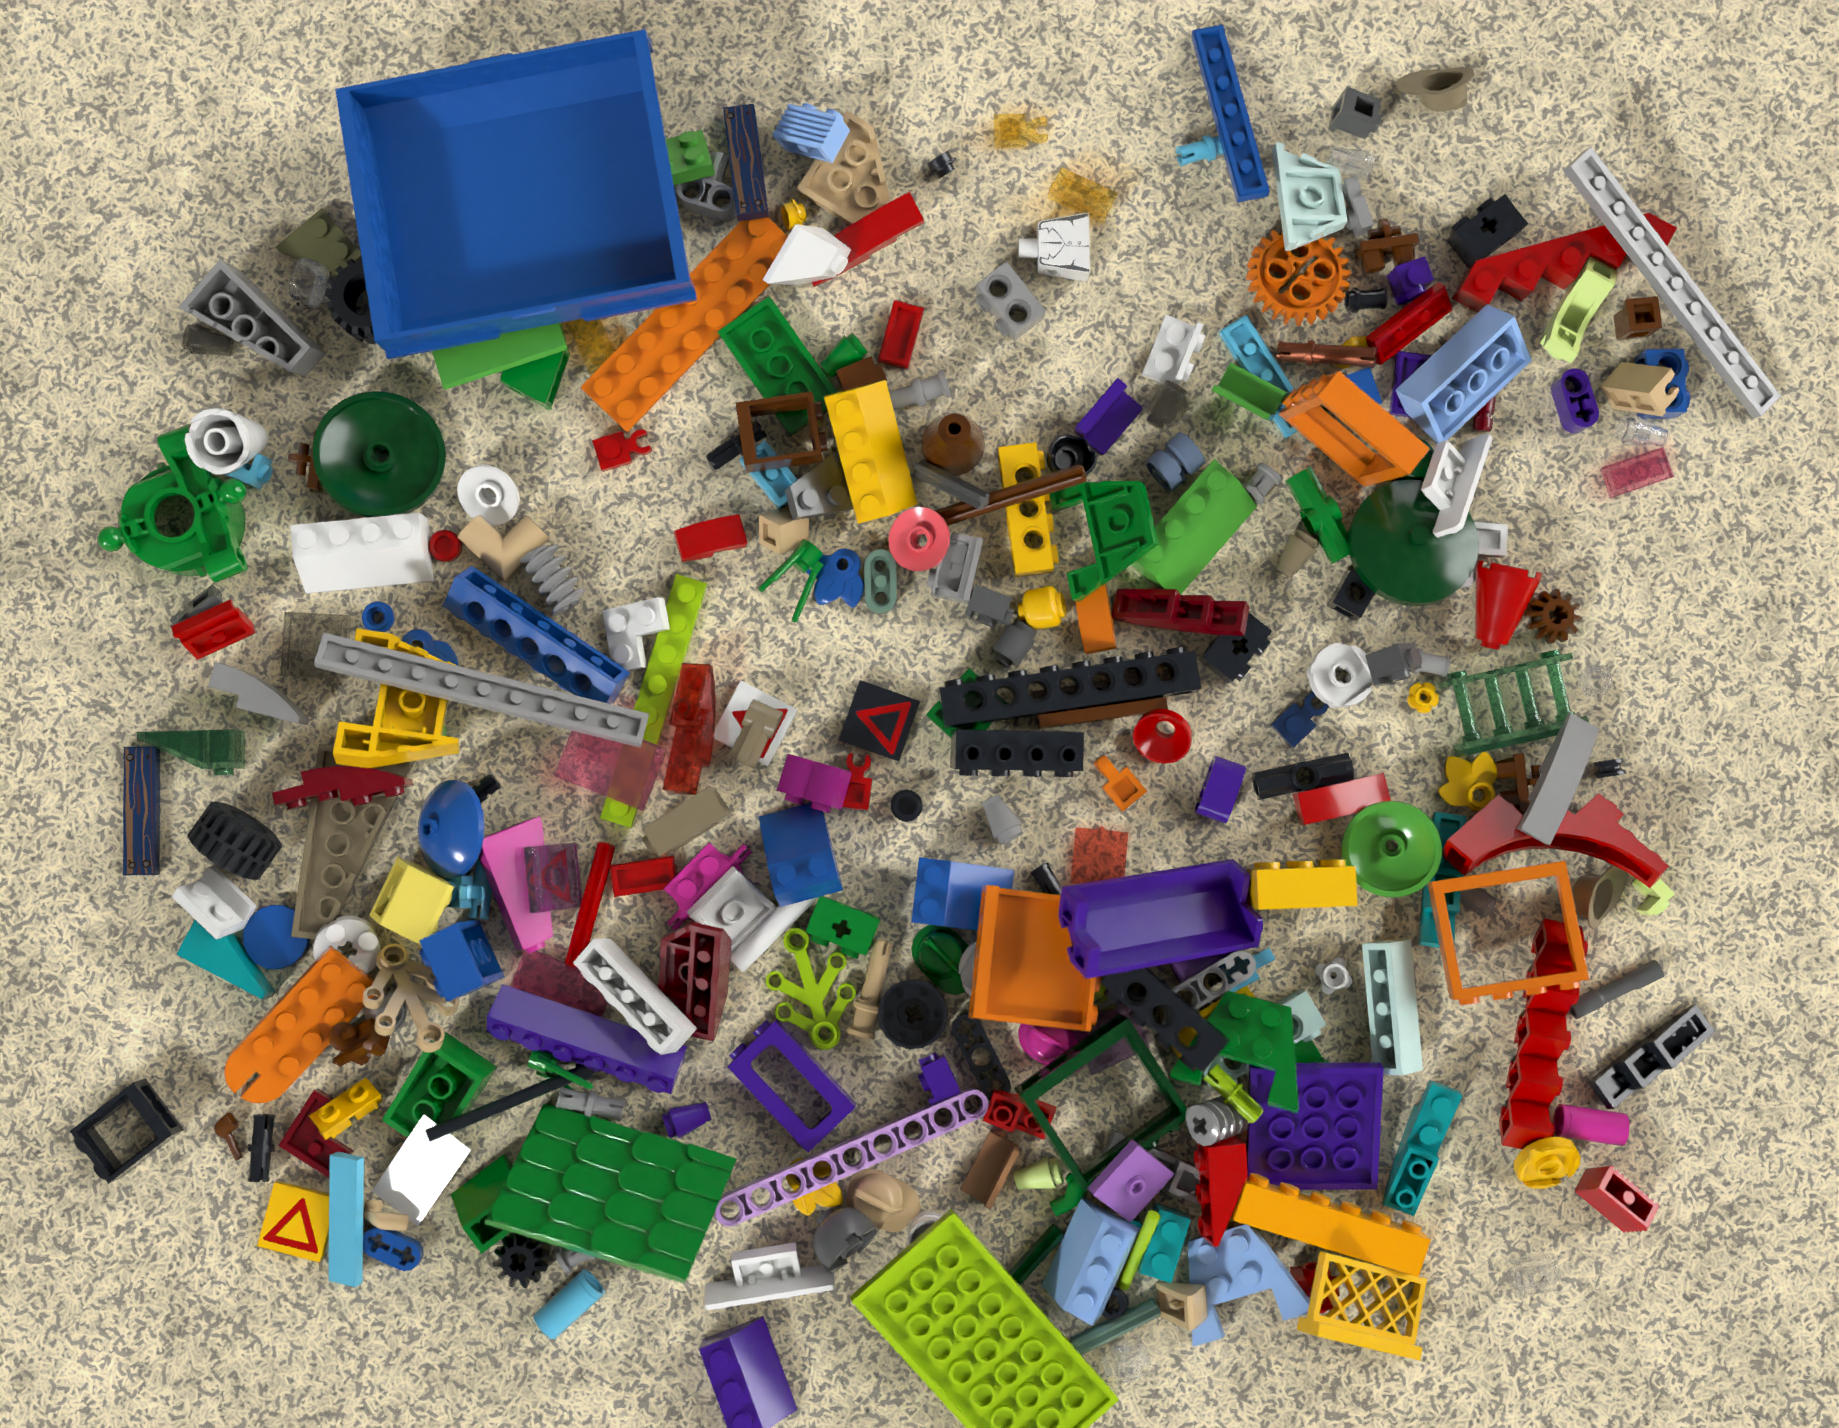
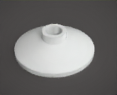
[457,465,519,525]

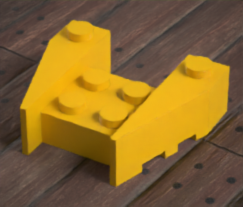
[333,628,460,768]

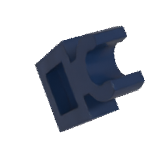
[1270,692,1329,748]

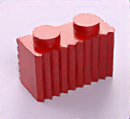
[1575,1165,1659,1233]

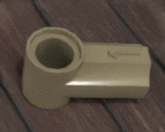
[729,699,783,769]

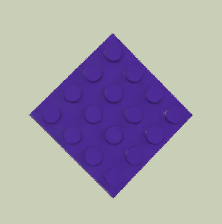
[1246,1063,1384,1190]

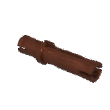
[1277,340,1377,368]

